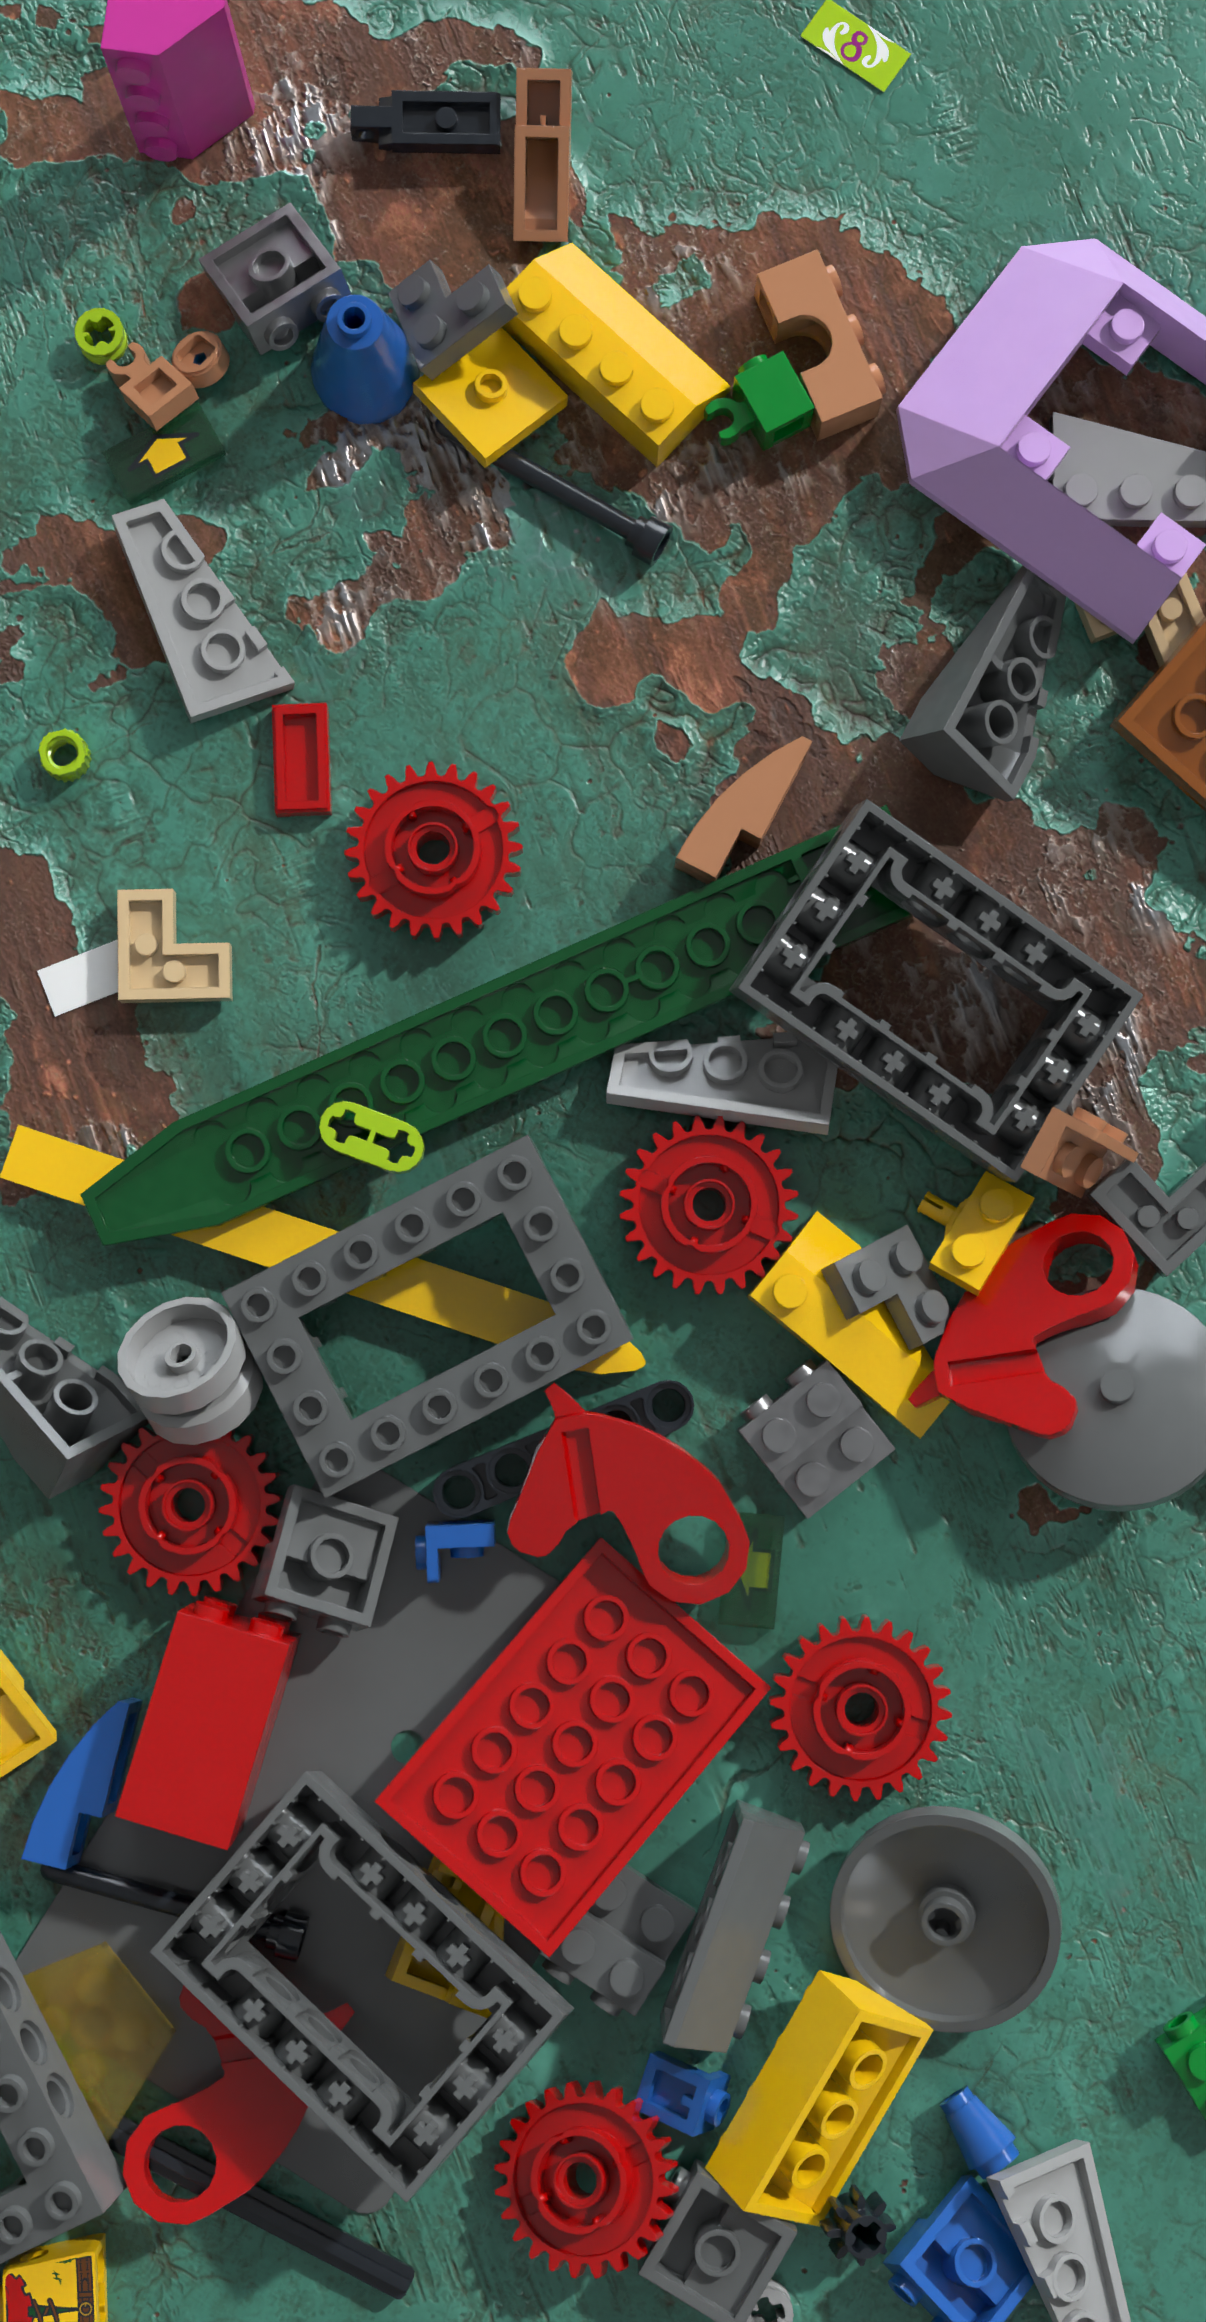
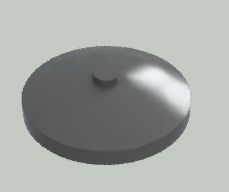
[1006,1288,1206,1512]
[830,1806,1062,2033]

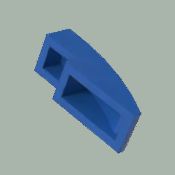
[21,1697,143,1870]

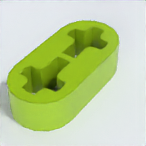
[319,1101,425,1174]

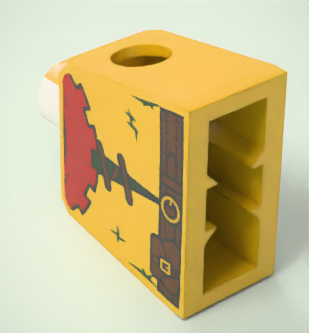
[0,2233,108,2322]

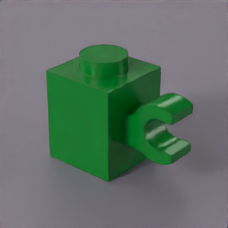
[704,351,815,451]

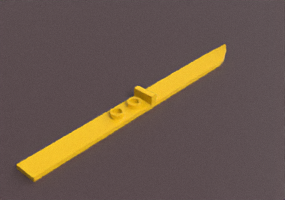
[0,1125,646,1374]

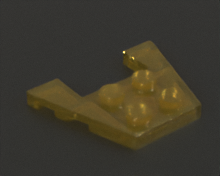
[23,1941,176,2144]

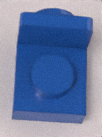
[415,1519,496,1583]
[636,2051,731,2137]

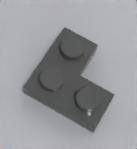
[388,260,518,380]
[1086,1159,1206,1277]
[820,1225,953,1350]

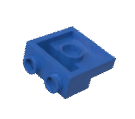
[883,2175,1034,2322]

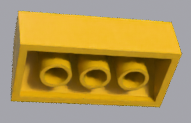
[502,243,731,467]
[705,1970,934,2227]

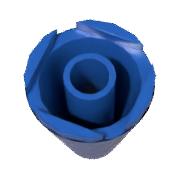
[311,295,420,425]

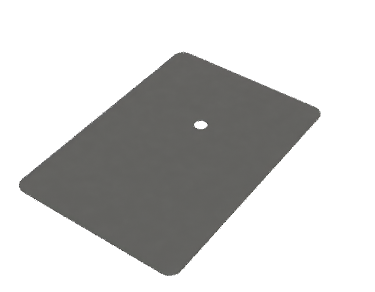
[16,1470,561,2214]

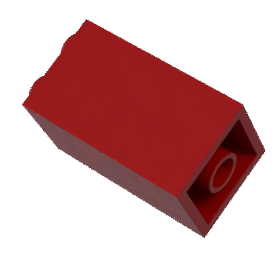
[115,1596,302,1850]

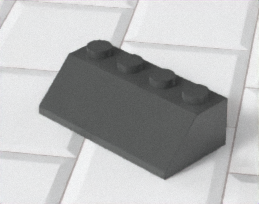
[660,1799,810,2053]

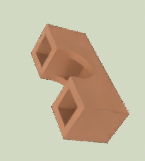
[754,249,886,441]

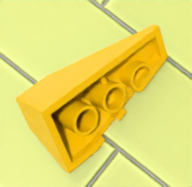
[747,1211,950,1439]

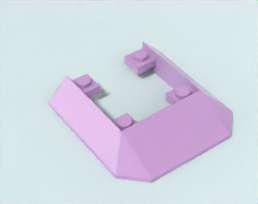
[896,239,1206,644]

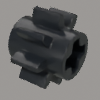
[819,2184,896,2266]

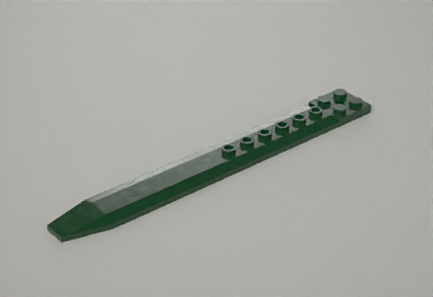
[80,804,912,1246]

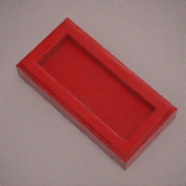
[272,703,332,817]

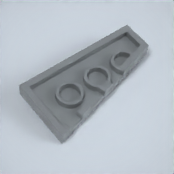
[1049,412,1206,528]
[112,499,295,724]
[606,1032,838,1135]
[986,2139,1131,2322]

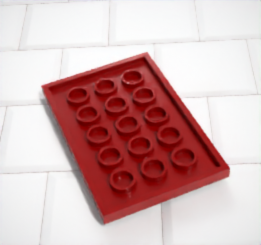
[374,1537,771,1958]

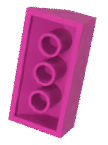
[100,0,255,162]

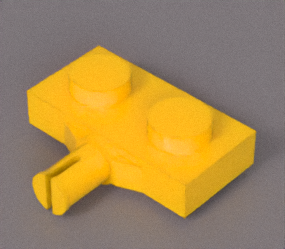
[917,1171,1035,1296]

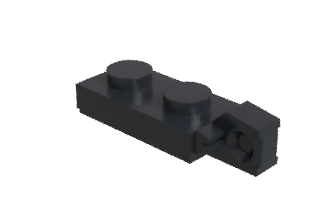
[350,90,501,154]

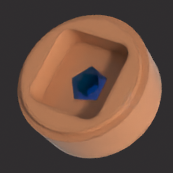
[172,331,230,388]

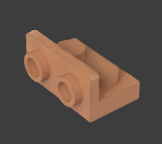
[1020,1106,1139,1198]

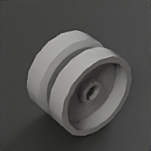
[117,1297,263,1445]

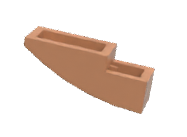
[513,68,573,242]
[674,736,812,884]

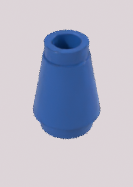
[939,2085,1020,2180]

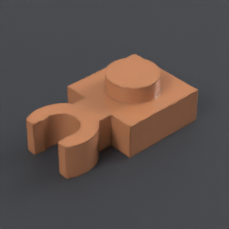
[106,342,199,431]

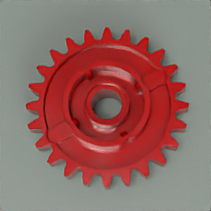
[344,762,523,942]
[619,1116,798,1295]
[98,1427,283,1596]
[768,1614,952,1801]
[494,2080,679,2279]

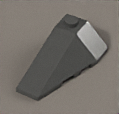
[899,565,1066,802]
[0,1296,149,1499]

